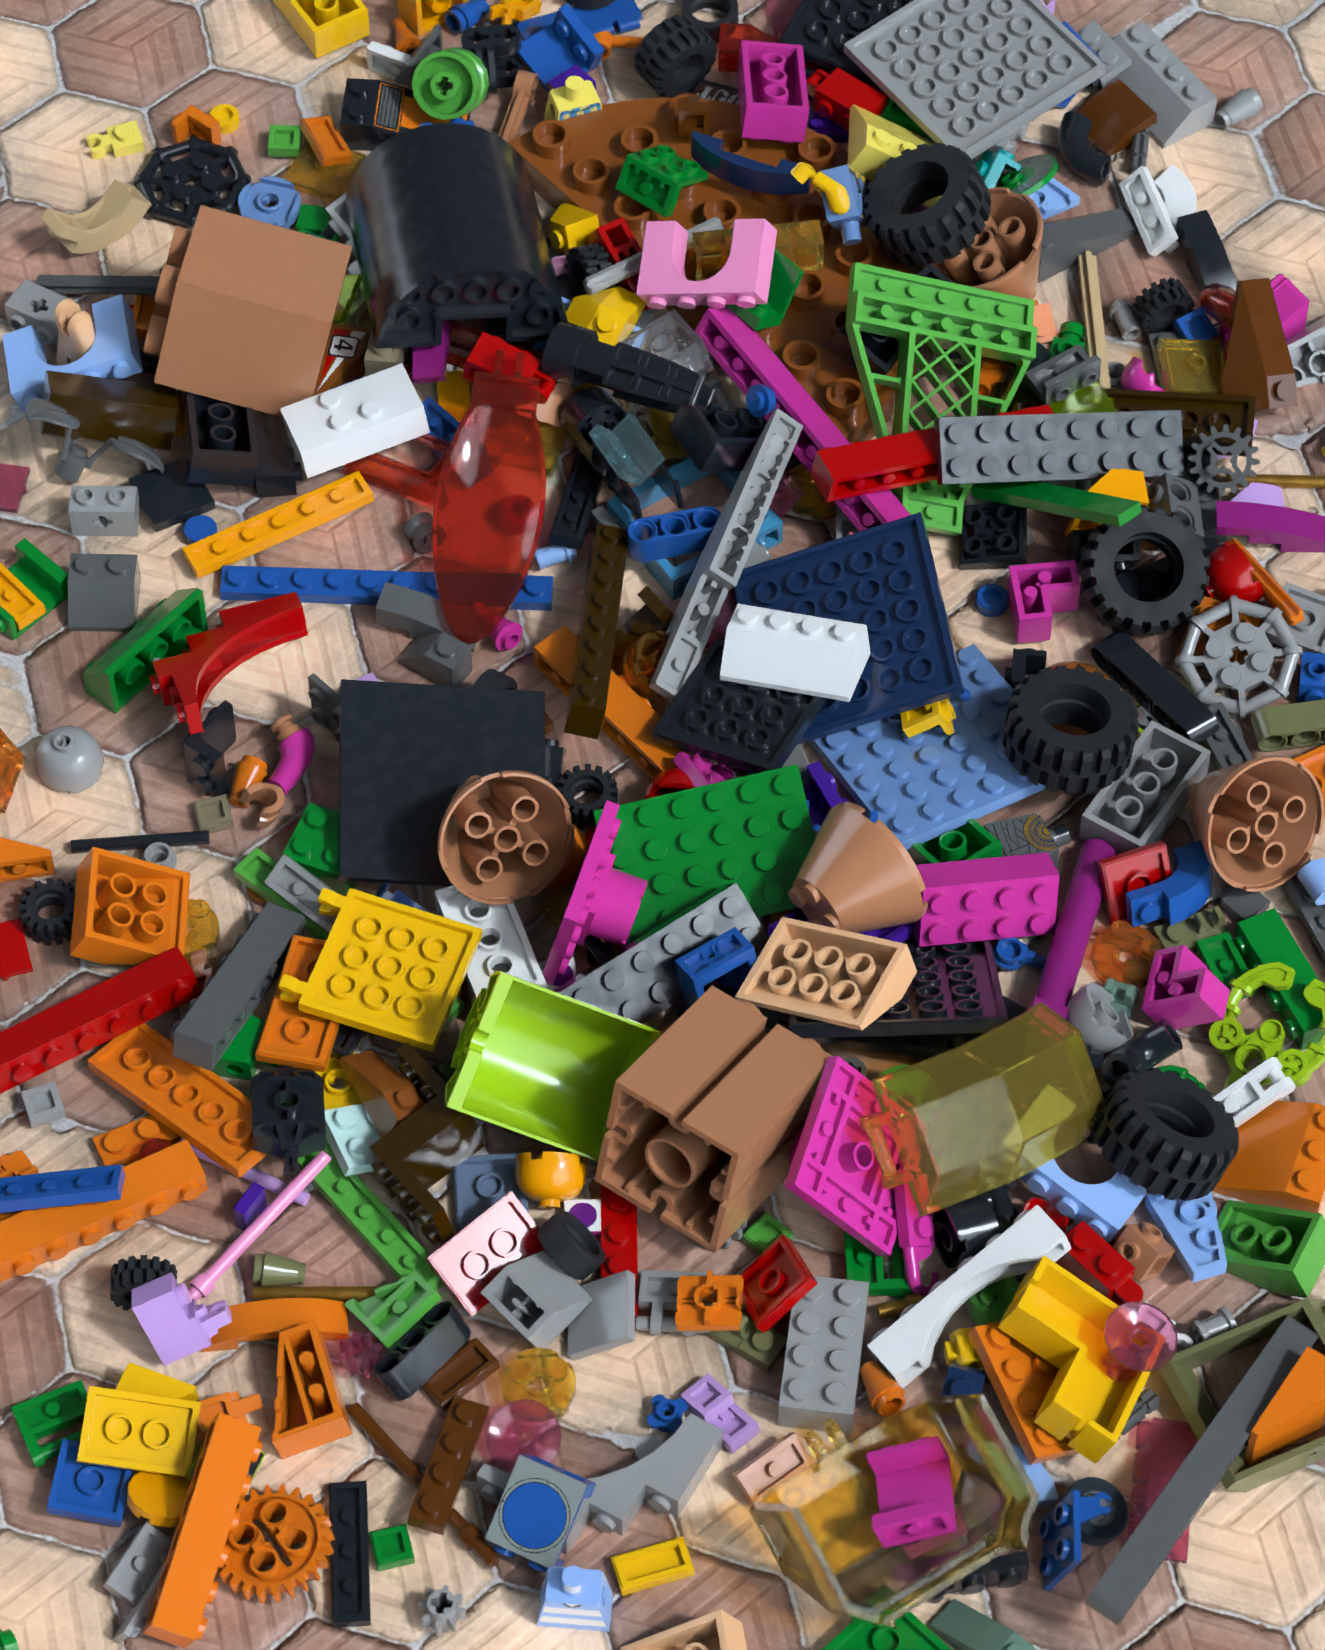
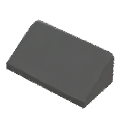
[395,24,442,88]

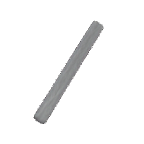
[583,217,724,295]

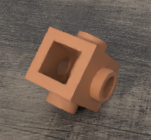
[1113,1222,1177,1282]

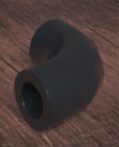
[1057,111,1111,185]

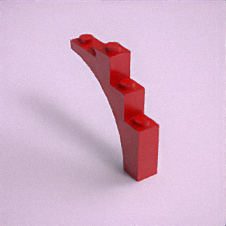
[149,592,308,735]

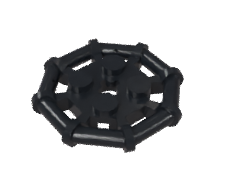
[134,135,252,229]

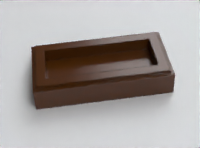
[421,1337,500,1412]

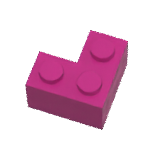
[1007,560,1081,643]
[1142,944,1230,1030]

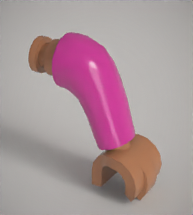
[240,714,315,830]

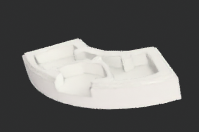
[1154,164,1197,231]

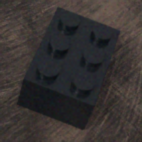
[181,391,259,486]

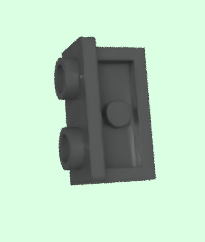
[1024,344,1101,405]

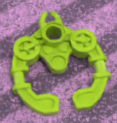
[1209,962,1325,1089]

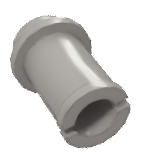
[1109,299,1142,341]

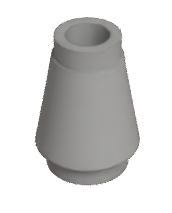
[1215,87,1263,128]

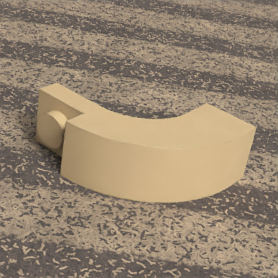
[41,180,152,254]

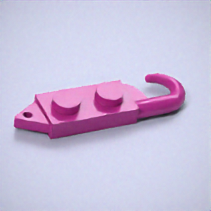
[893,1150,939,1296]

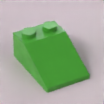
[1217,1200,1325,1298]

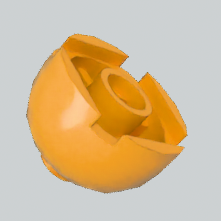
[514,1152,587,1209]

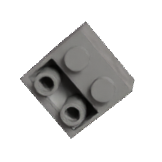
[480,1250,593,1352]

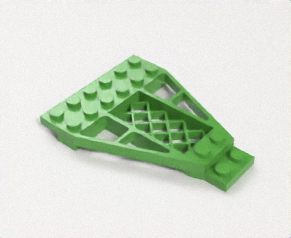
[845,262,1038,536]

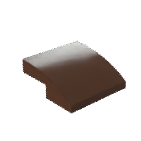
[1075,79,1157,156]

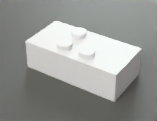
[280,363,430,478]

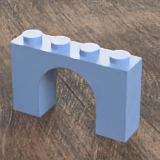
[2,294,143,412]
[990,1083,1147,1244]

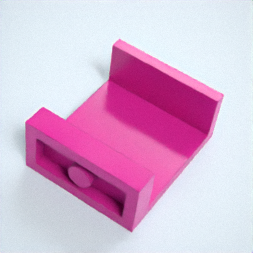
[866,1436,957,1548]

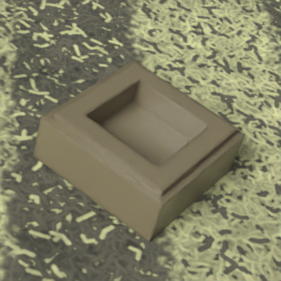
[193,794,234,834]

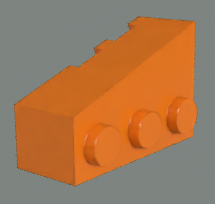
[272,1320,353,1459]

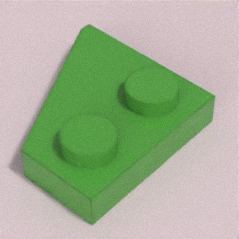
[344,1272,442,1349]

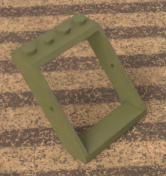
[1156,1298,1325,1492]

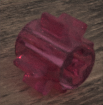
[338,1331,383,1378]

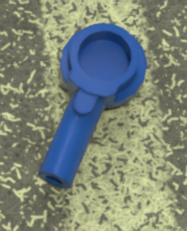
[992,938,1047,971]

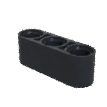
[374,1301,471,1401]

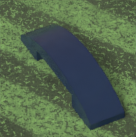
[691,131,811,195]

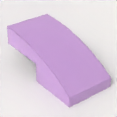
[680,1373,760,1454]

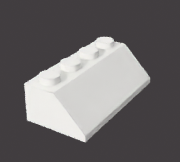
[720,604,871,702]

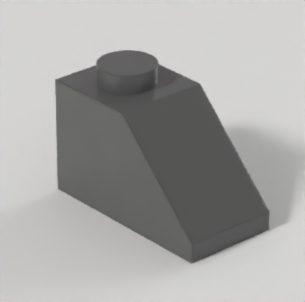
[398,632,473,686]

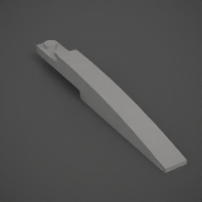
[648,408,803,702]

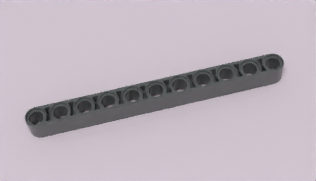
[1085,1315,1319,1626]

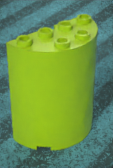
[445,970,662,1162]

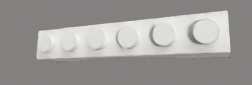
[867,1204,1072,1388]

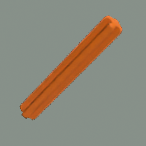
[1229,539,1305,626]

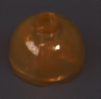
[622,631,669,700]

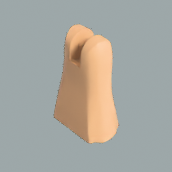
[55,299,95,366]

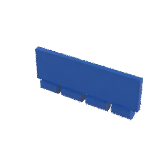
[516,0,642,41]

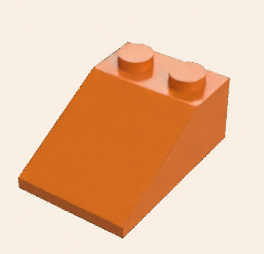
[1244,1346,1325,1467]

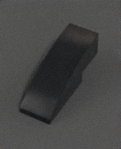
[1176,209,1237,311]

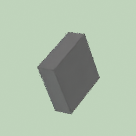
[1220,888,1270,922]

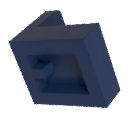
[936,1362,987,1425]

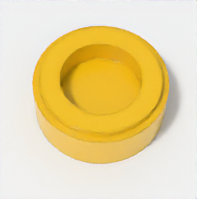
[209,104,240,134]

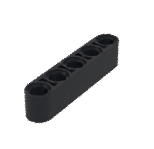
[1090,629,1219,744]

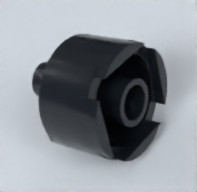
[932,1190,1007,1272]

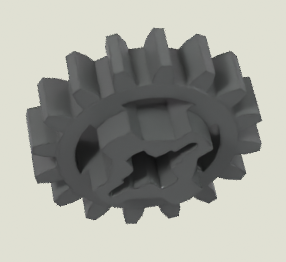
[1188,424,1260,496]

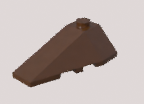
[1219,278,1298,410]

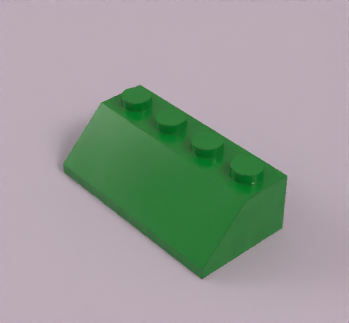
[83,588,208,714]

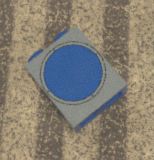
[485,1453,596,1573]

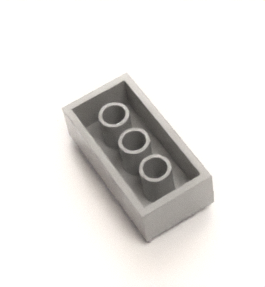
[1079,720,1211,855]
[778,1276,869,1435]

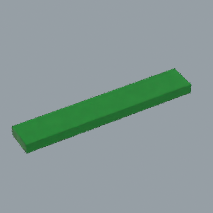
[971,482,1142,527]

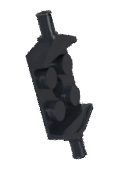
[250,1064,326,1175]

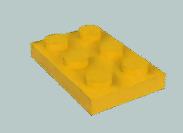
[77,1386,201,1478]

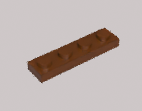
[407,1396,490,1535]

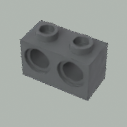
[1147,472,1205,541]

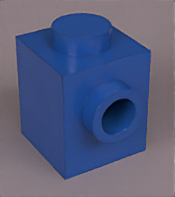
[1296,652,1325,703]

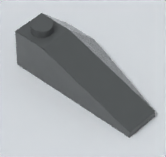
[1038,207,1139,283]

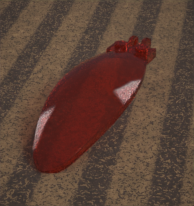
[432,350,546,644]

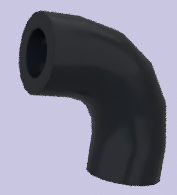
[1101,1019,1183,1087]

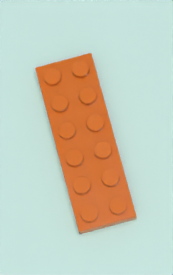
[87,1023,268,1178]

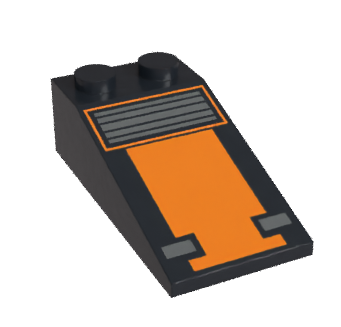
[339,78,471,151]

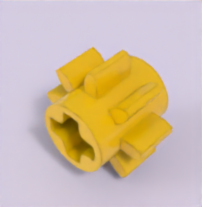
[943,1328,983,1370]

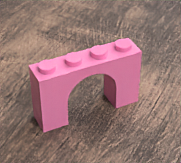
[636,219,777,309]

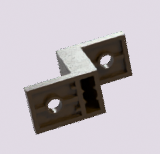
[369,1042,485,1245]

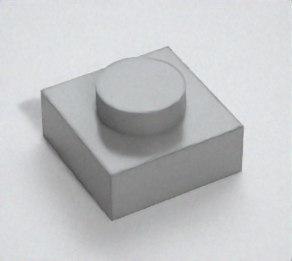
[21,1081,66,1128]

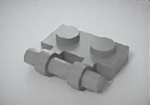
[636,1270,715,1336]

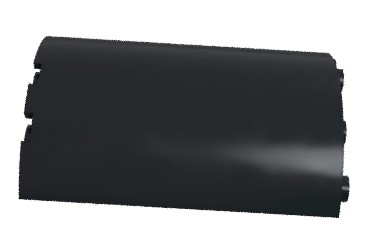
[345,123,568,349]

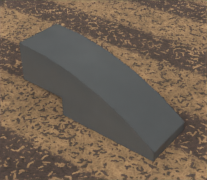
[375,582,483,653]

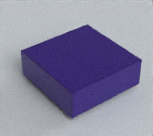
[233,1182,267,1231]

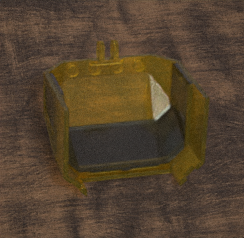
[748,1394,1039,1629]

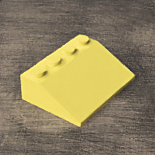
[847,104,942,207]

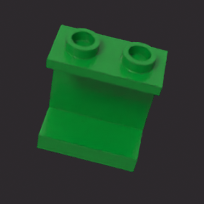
[0,538,68,641]

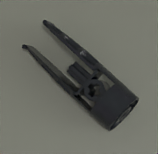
[542,321,717,414]
[561,387,684,519]

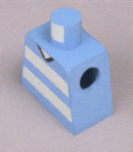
[537,1566,613,1632]

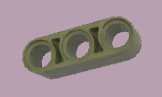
[1250,699,1325,752]

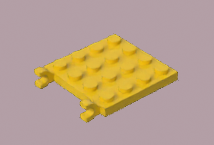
[279,888,482,1052]

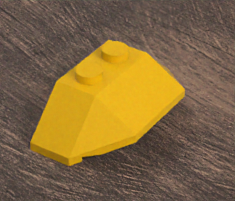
[566,286,646,394]

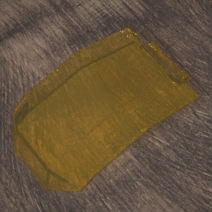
[859,1002,1104,1217]

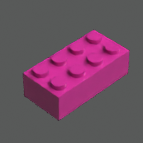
[737,40,809,143]
[913,852,1060,947]

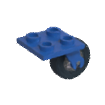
[1039,1477,1128,1591]

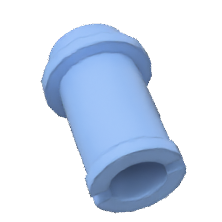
[534,545,578,570]

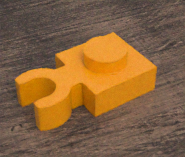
[489,0,542,25]

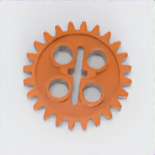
[217,1484,335,1604]

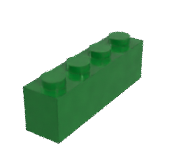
[1233,908,1323,1050]

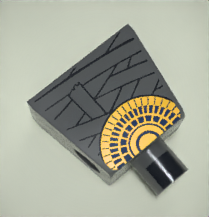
[984,813,1071,867]

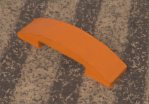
[202,1298,349,1352]

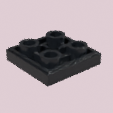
[128,457,216,532]
[959,502,1027,570]

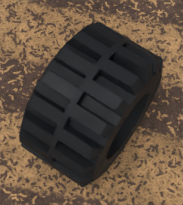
[634,14,718,98]

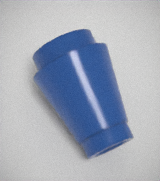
[444,0,489,34]

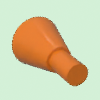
[392,17,421,55]

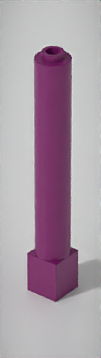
[1026,838,1115,1040]

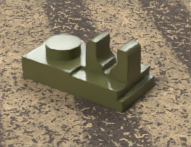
[1152,906,1228,953]
[707,1312,787,1373]

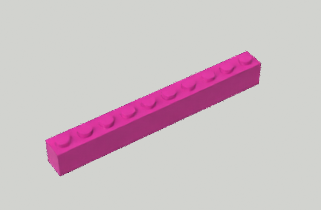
[694,308,911,532]

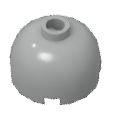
[35,725,104,794]
[1065,982,1133,1054]

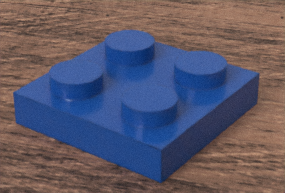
[46,1439,133,1528]

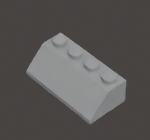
[1108,21,1217,148]

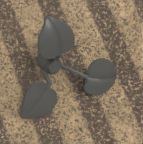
[26,398,165,482]

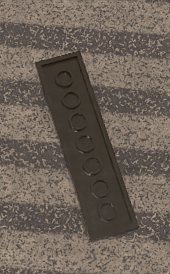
[992,382,1256,456]

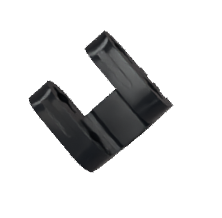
[461,25,523,95]

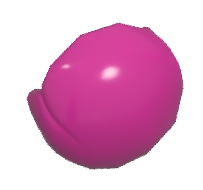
[1121,356,1164,391]

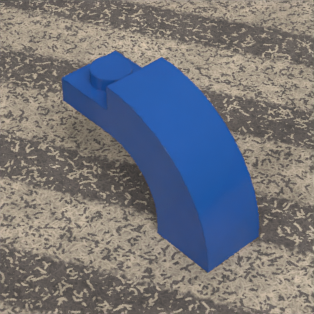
[1125,840,1212,928]

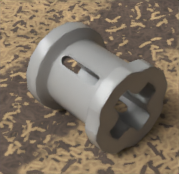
[1190,1306,1237,1344]

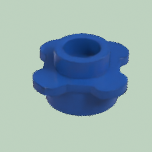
[647,1394,688,1433]

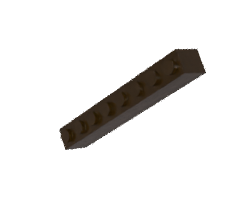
[564,523,628,739]

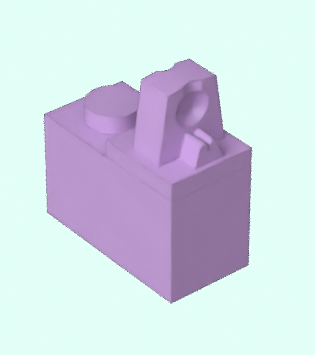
[131,1272,232,1366]

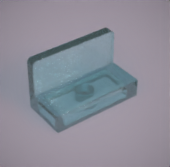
[588,414,665,487]

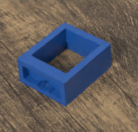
[675,927,762,1010]

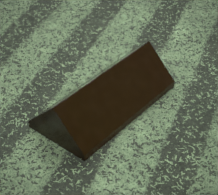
[41,370,180,451]

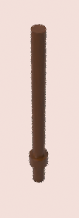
[347,1403,500,1569]

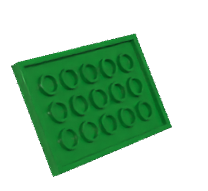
[593,764,815,946]

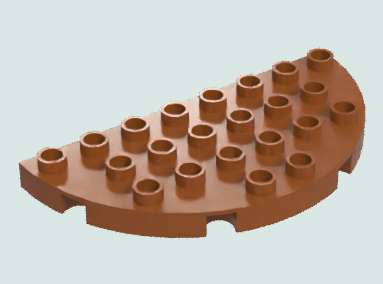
[509,94,924,444]

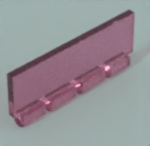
[1127,1417,1196,1564]

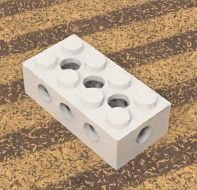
[434,885,546,1005]

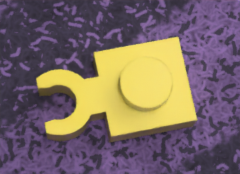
[86,120,145,159]

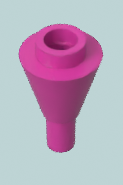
[472,603,523,651]

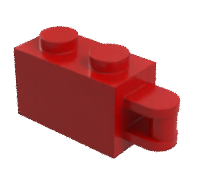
[806,68,887,132]
[462,331,556,406]
[1055,1220,1144,1315]

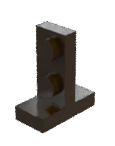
[612,586,673,675]

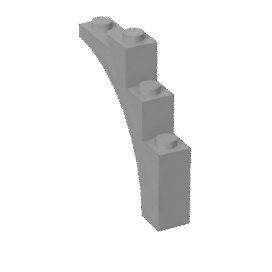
[476,1413,723,1555]

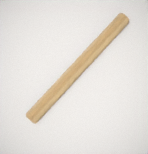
[1077,251,1111,388]

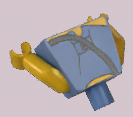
[791,162,868,245]

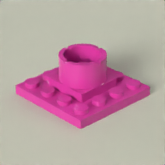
[542,800,648,986]
[784,1056,928,1257]

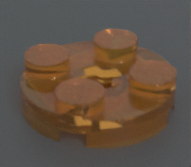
[1091,921,1161,988]

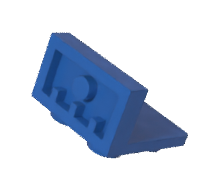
[517,3,605,93]

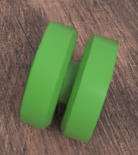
[412,47,489,120]

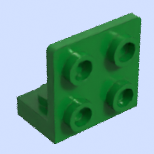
[615,145,709,218]
[725,248,803,331]

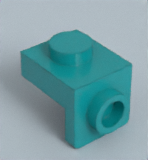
[975,148,1022,188]

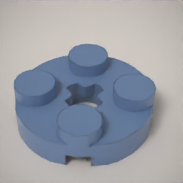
[238,176,301,229]

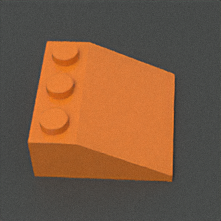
[70,847,190,965]
[1213,1101,1325,1213]

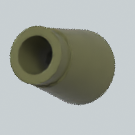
[252,1251,306,1287]

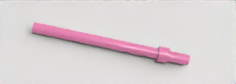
[188,1150,332,1301]

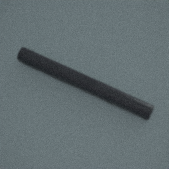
[71,830,210,854]

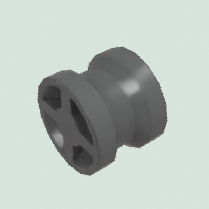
[404,512,445,554]

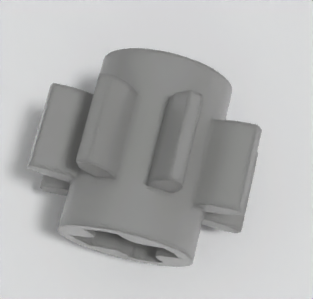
[418,1585,466,1636]

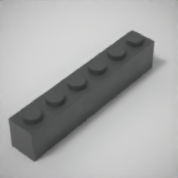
[170,902,306,1071]

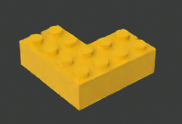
[998,1255,1167,1464]

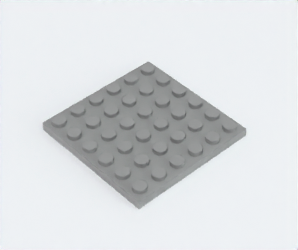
[844,0,1106,160]

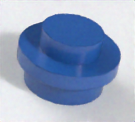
[746,384,776,417]

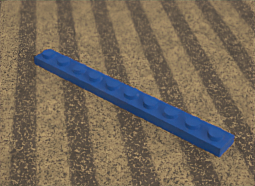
[220,565,553,611]

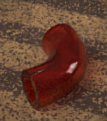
[1199,283,1235,330]

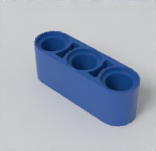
[628,506,721,562]

